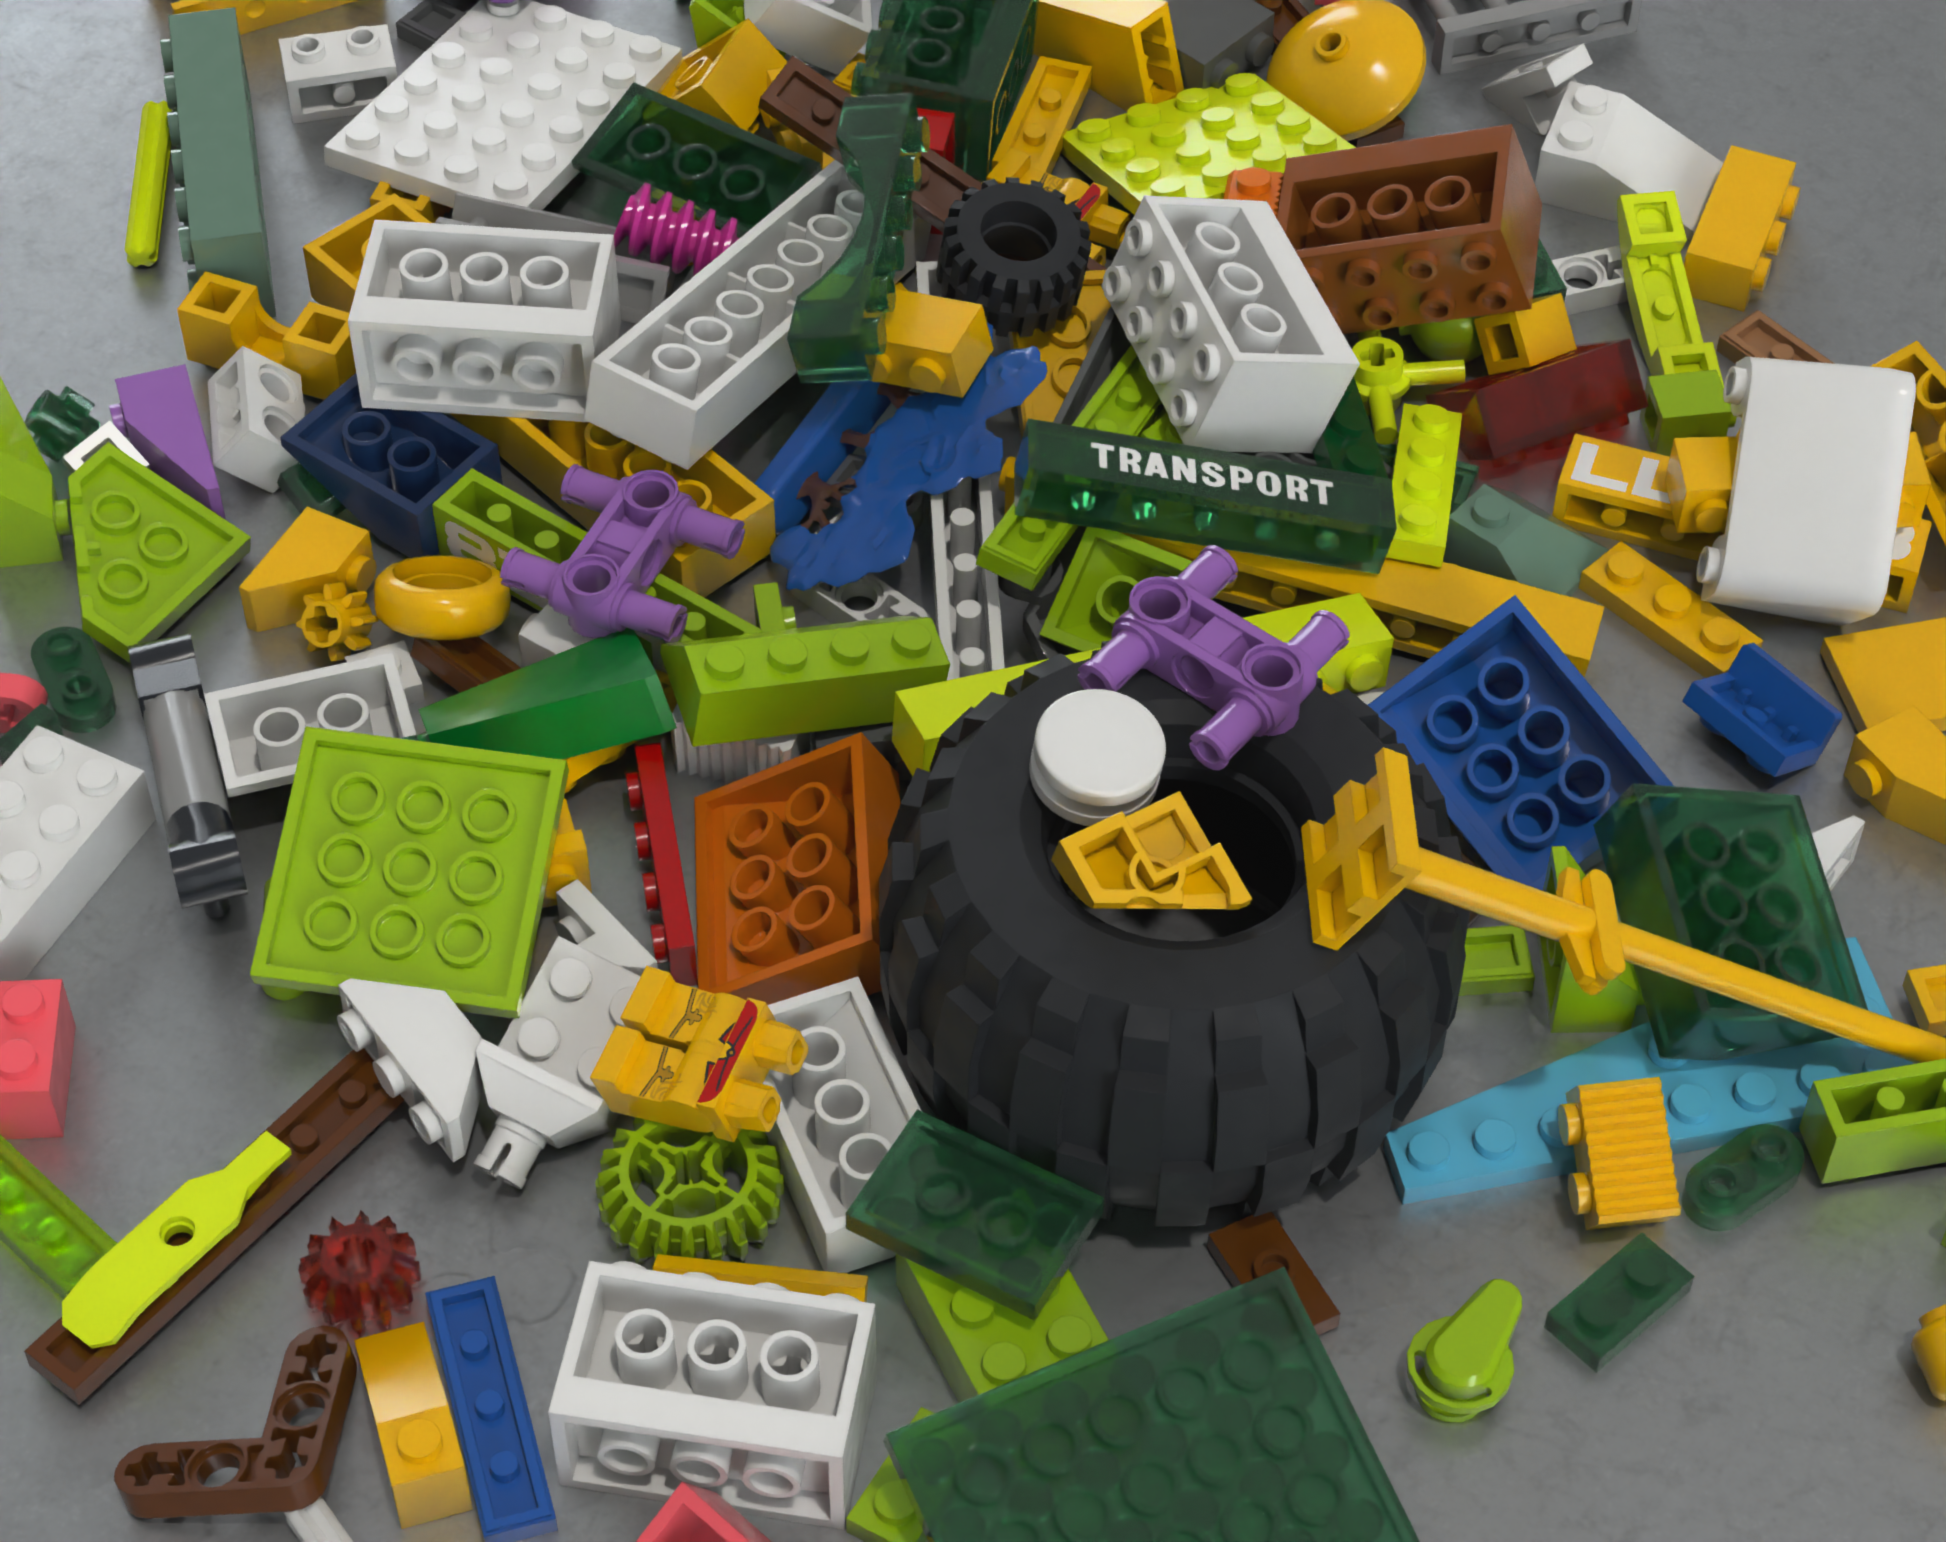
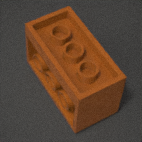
[1277,124,1542,334]

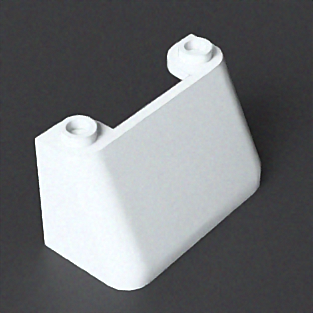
[1696,357,1916,627]

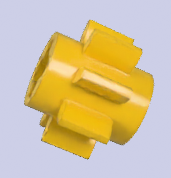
[296,582,379,662]

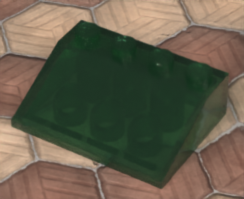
[1593,784,1868,1061]

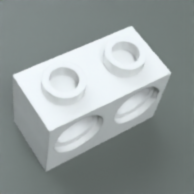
[208,346,305,494]

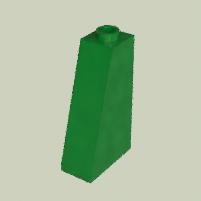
[417,627,677,760]

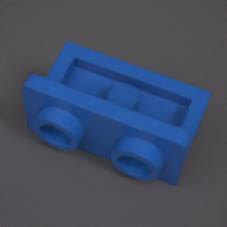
[1682,643,1842,777]

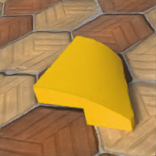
[1051,791,1252,910]

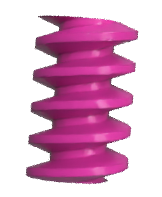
[614,182,739,277]

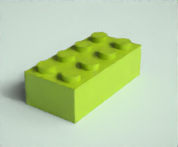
[895,1190,1151,1513]

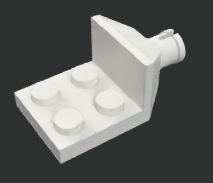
[473,936,641,1190]

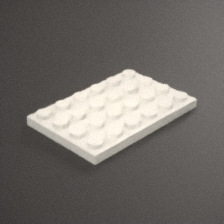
[324,0,682,210]

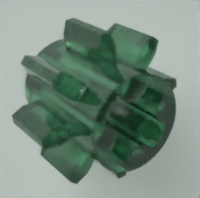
[24,386,100,463]

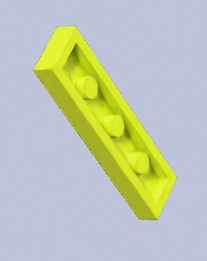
[1380,403,1463,567]

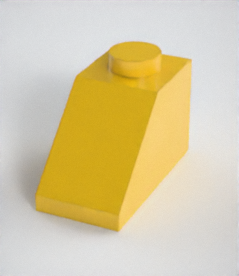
[239,506,377,632]

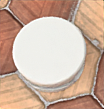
[1029,689,1166,826]

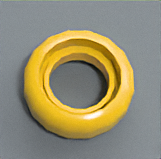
[374,555,511,640]

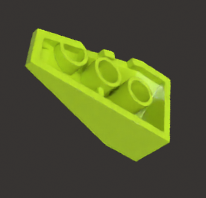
[0,377,72,568]

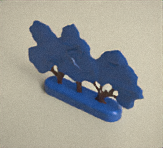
[755,323,1048,591]

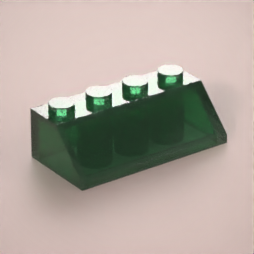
[571,82,822,238]

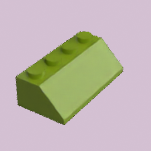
[660,616,950,747]

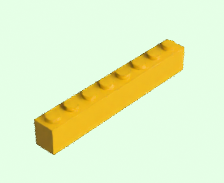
[1108,475,1605,678]

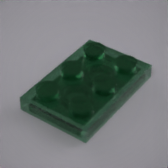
[845,1109,1104,1321]

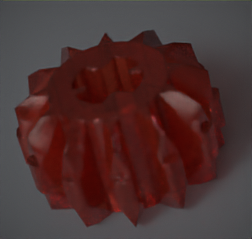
[298,1210,422,1336]

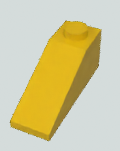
[1844,705,1946,845]
[354,1321,473,1529]

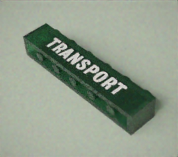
[1014,418,1397,574]

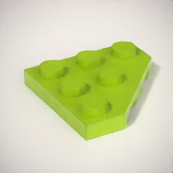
[68,442,251,663]

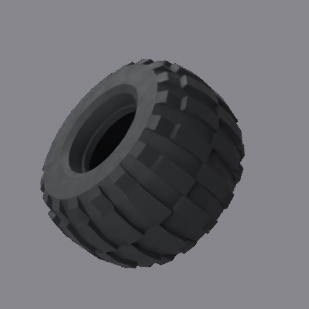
[879,641,1470,1227]

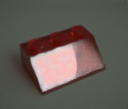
[1425,339,1649,468]

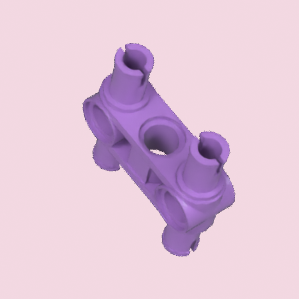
[500,464,745,643]
[1078,545,1350,770]

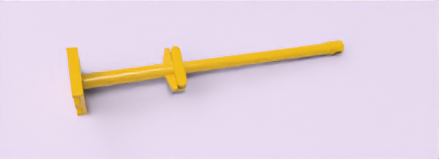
[1301,747,1946,1064]

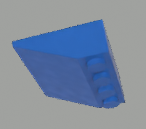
[1368,595,1677,891]

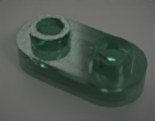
[31,627,117,733]
[1681,1124,1804,1232]

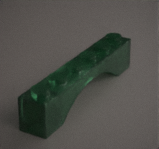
[787,93,930,383]

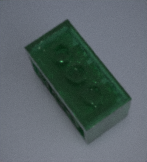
[851,0,1039,183]

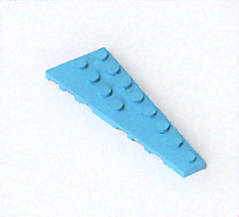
[1383,937,1913,1205]

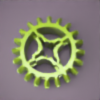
[595,1117,784,1264]

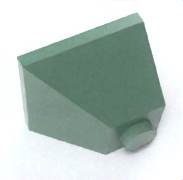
[1443,484,1609,597]

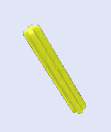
[124,100,172,267]

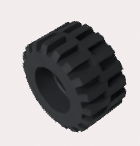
[936,177,1091,338]

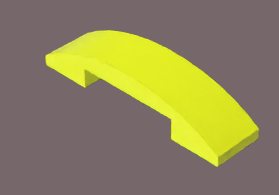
[1617,191,1724,388]

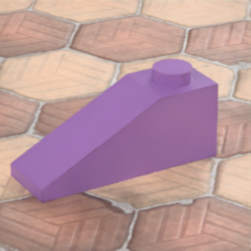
[109,364,226,520]

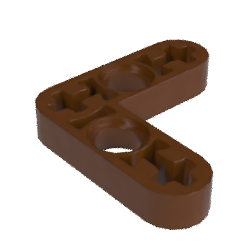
[114,1326,357,1519]

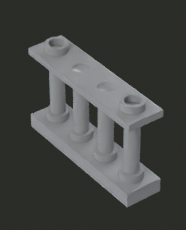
[1394,0,1642,75]
[435,192,676,324]

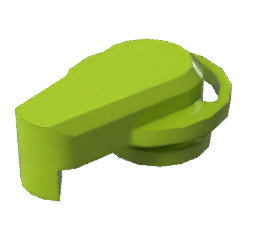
[1406,1279,1522,1422]

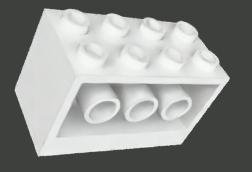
[1101,195,1360,453]
[348,220,621,422]
[548,1261,877,1530]

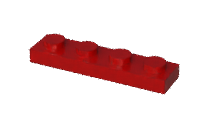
[625,743,698,986]

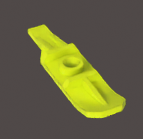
[62,1131,292,1349]

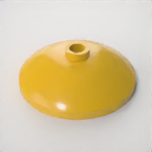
[1266,0,1426,141]

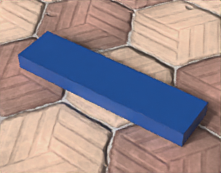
[425,1276,558,1542]

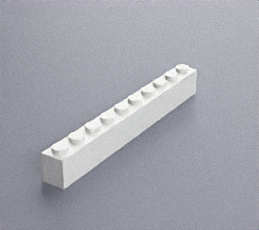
[916,261,1005,680]

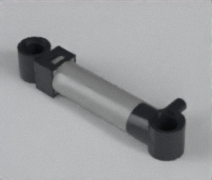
[128,633,248,918]

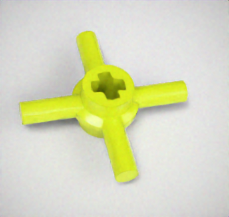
[1352,330,1466,445]

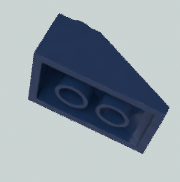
[280,373,503,558]

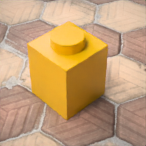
[1473,293,1577,375]

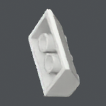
[204,652,418,798]

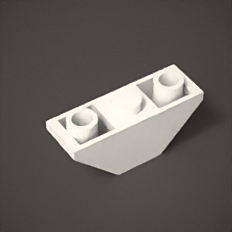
[337,978,484,1162]

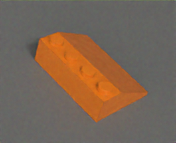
[694,732,901,1005]

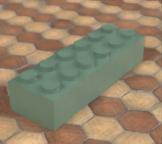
[160,7,277,317]

